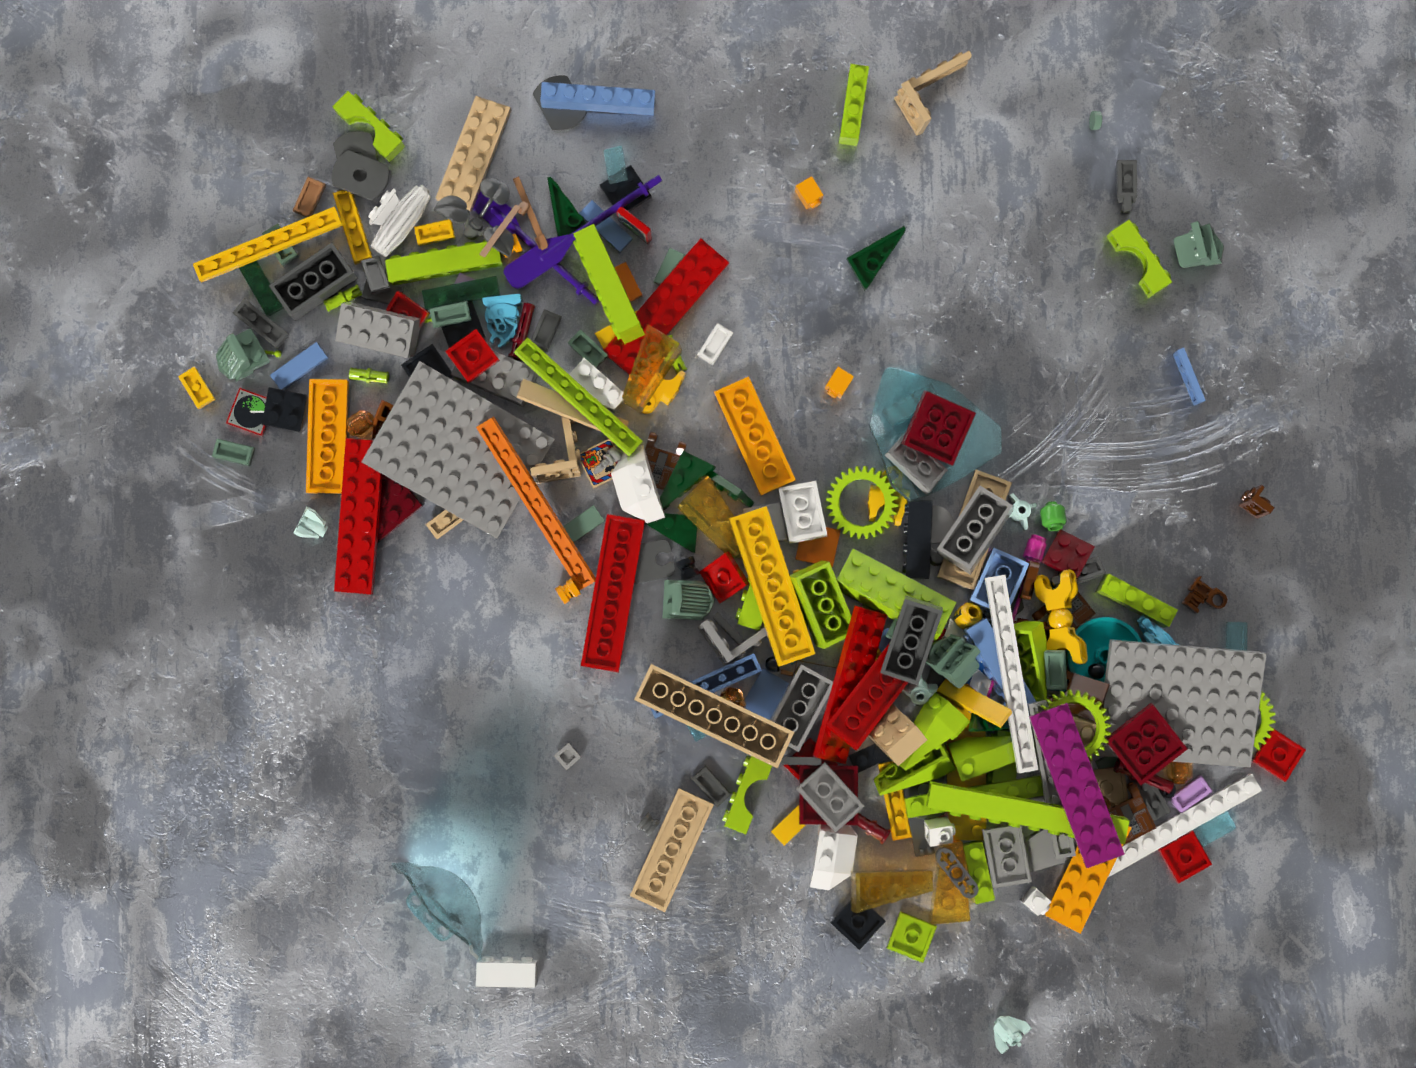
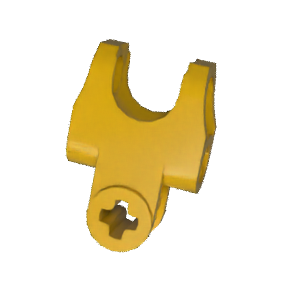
[636,356,686,414]
[867,467,909,526]

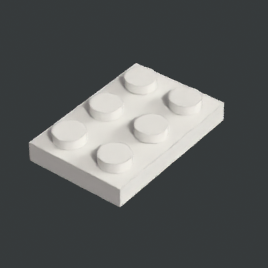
[778,481,827,544]

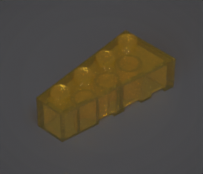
[622,325,682,413]
[677,475,740,558]
[928,840,970,925]
[851,870,933,913]

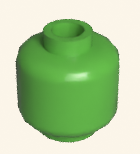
[1040,501,1067,531]

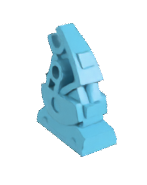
[482,294,522,349]
[1137,615,1179,645]

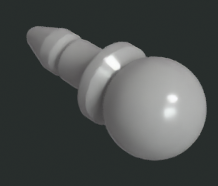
[593,447,622,474]

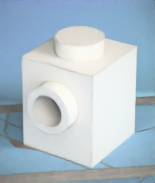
[924,816,956,847]
[1020,886,1051,916]

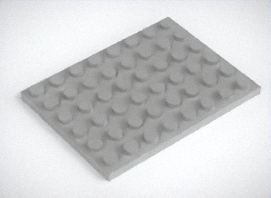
[362,361,555,538]
[1097,640,1267,768]

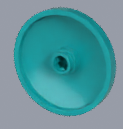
[1066,617,1142,683]

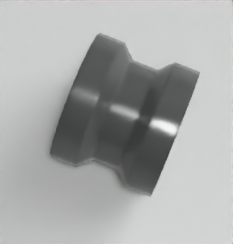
[636,812,660,837]

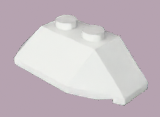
[611,445,665,523]
[810,825,858,890]

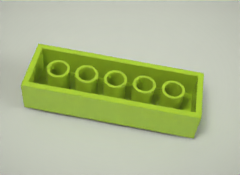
[573,224,645,344]
[837,549,957,641]

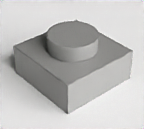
[554,743,582,770]

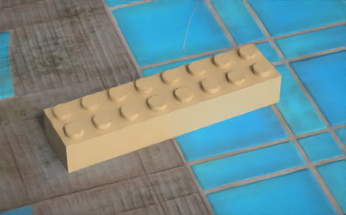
[634,664,794,768]

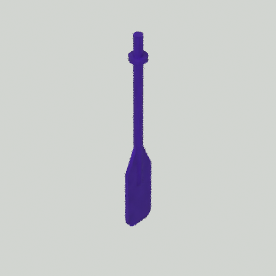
[504,175,662,289]
[473,191,599,305]

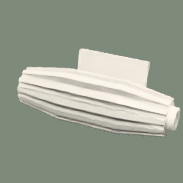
[368,185,431,257]

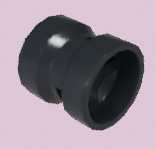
[676,556,700,580]

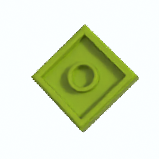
[886,911,937,963]

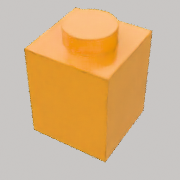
[795,176,824,210]
[825,367,854,399]

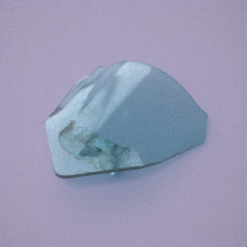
[869,368,1002,502]
[392,862,483,961]

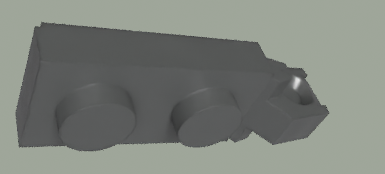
[1116,160,1137,213]
[1050,556,1106,588]

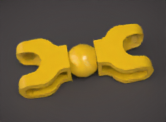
[1034,569,1088,665]

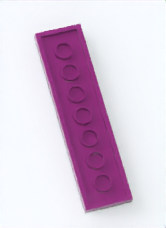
[1029,703,1125,868]

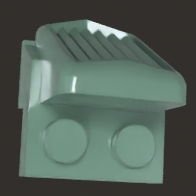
[1174,221,1224,268]
[216,328,270,382]
[662,580,715,620]
[926,634,981,688]

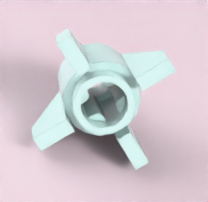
[1008,494,1037,531]
[293,506,328,539]
[902,675,938,706]
[994,1016,1032,1054]

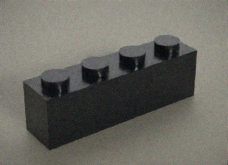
[902,500,933,579]

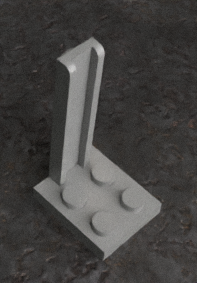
[698,619,768,665]

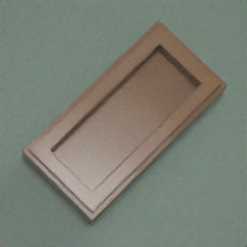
[293,177,326,217]

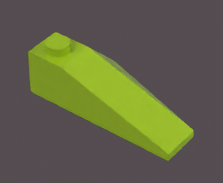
[1014,621,1047,702]
[899,692,970,770]
[948,736,1015,782]
[873,743,956,796]

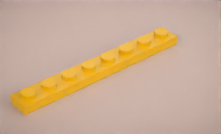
[193,206,343,283]

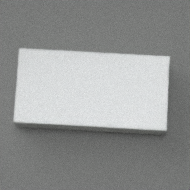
[697,323,733,365]

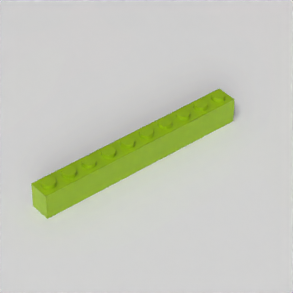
[926,781,1129,844]

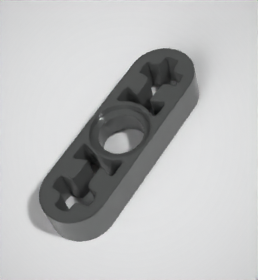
[935,847,978,898]

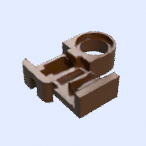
[1019,560,1040,600]
[1182,576,1228,614]

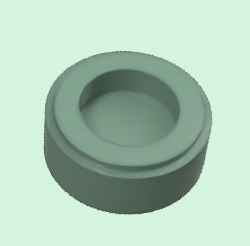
[1089,111,1102,130]

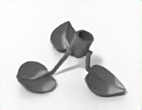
[434,178,514,257]

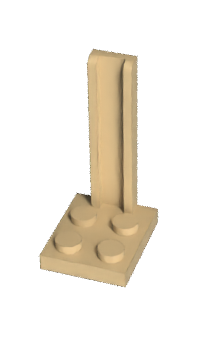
[894,51,972,136]
[530,416,581,484]

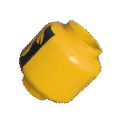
[954,602,983,630]

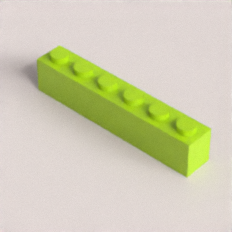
[385,239,503,286]

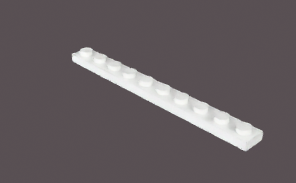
[984,575,1038,773]
[1108,773,1262,877]

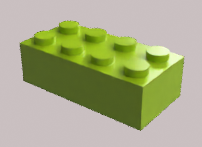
[790,560,851,649]

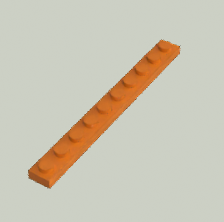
[476,416,596,591]

